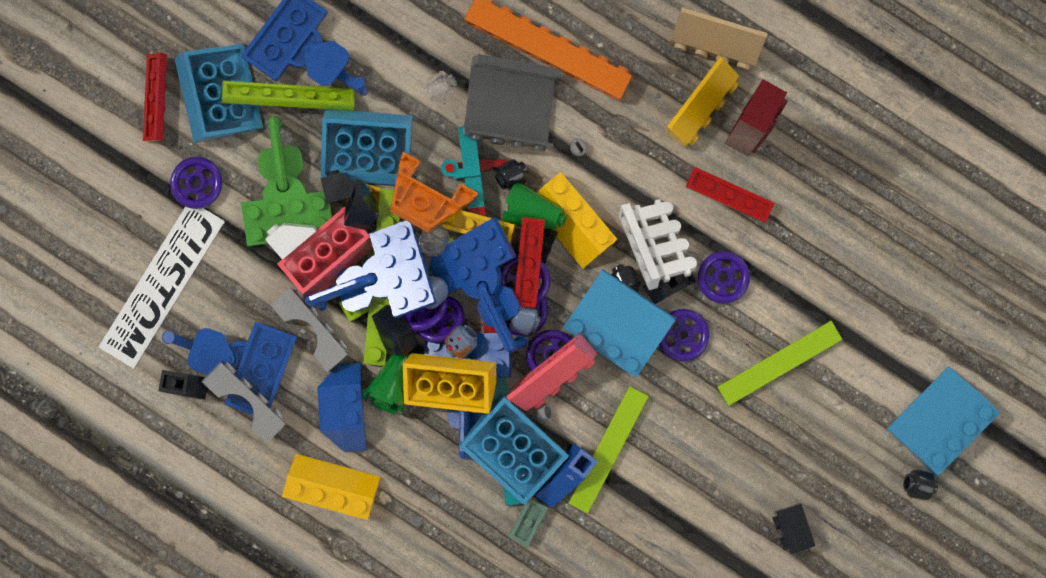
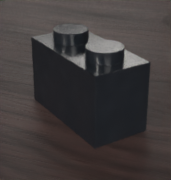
[772,503,816,554]

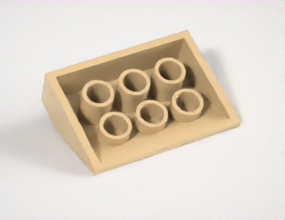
[670,7,767,71]

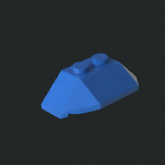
[317,362,367,452]

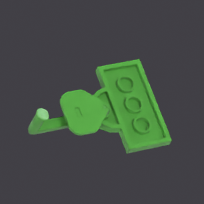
[241,116,332,246]

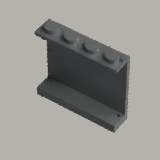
[463,54,562,152]

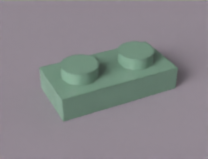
[508,498,548,547]

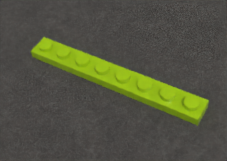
[363,188,401,366]

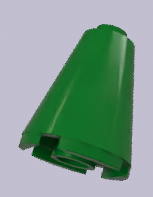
[503,183,567,230]
[362,354,409,415]

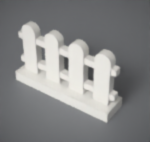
[619,199,697,290]

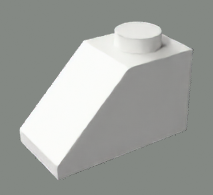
[265,223,317,260]

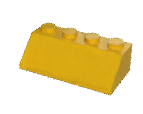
[664,57,739,148]
[537,172,617,269]
[403,353,496,414]
[282,454,381,520]

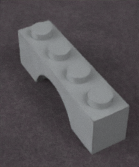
[271,288,349,372]
[202,361,285,443]

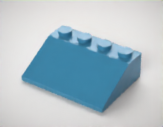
[174,44,263,143]
[321,109,413,185]
[563,269,676,378]
[887,366,1000,476]
[459,393,569,505]

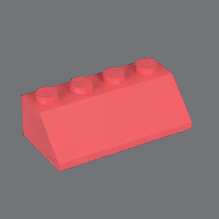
[277,207,373,297]
[506,333,597,411]

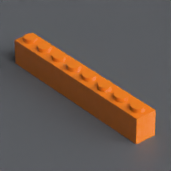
[464,0,632,102]

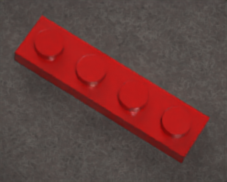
[143,53,167,142]
[685,167,774,223]
[515,217,545,308]

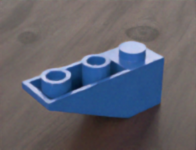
[535,443,598,508]

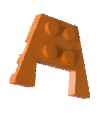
[390,152,478,233]

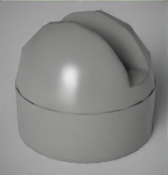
[570,139,588,157]
[534,404,553,422]

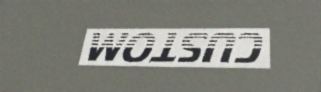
[99,207,225,369]

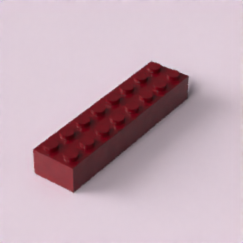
[725,79,788,156]

